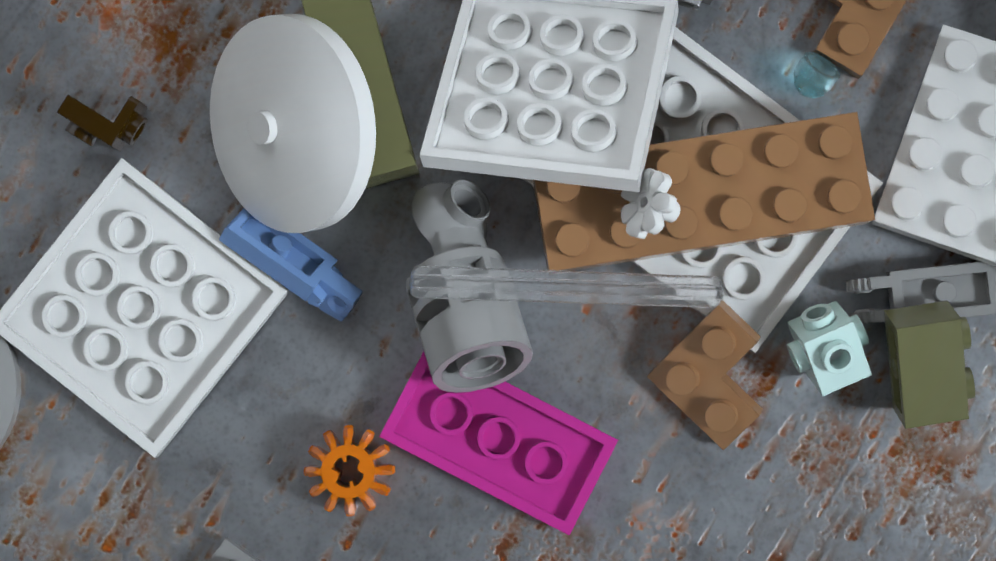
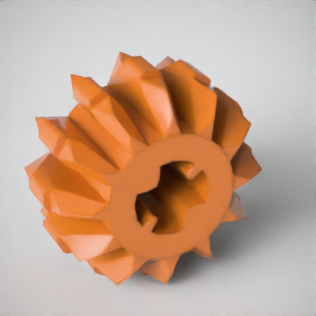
[304,425,396,517]

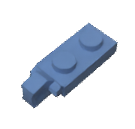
[219,208,363,322]

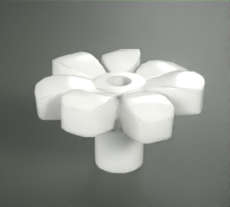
[621,168,680,239]

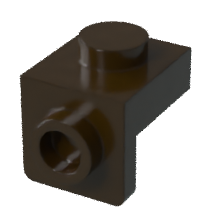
[57,95,148,151]

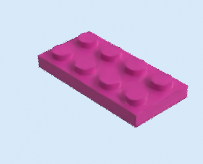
[379,351,618,535]

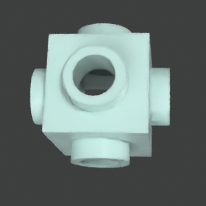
[787,301,872,396]

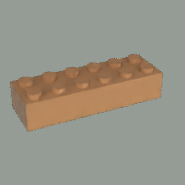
[533,112,875,275]

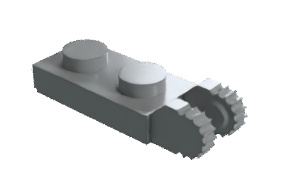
[845,262,996,324]

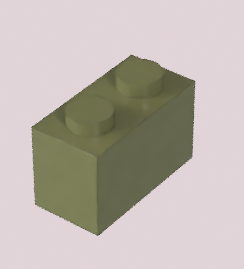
[884,300,975,429]

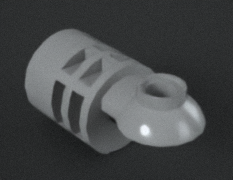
[405,180,533,393]

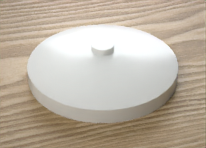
[210,14,376,233]

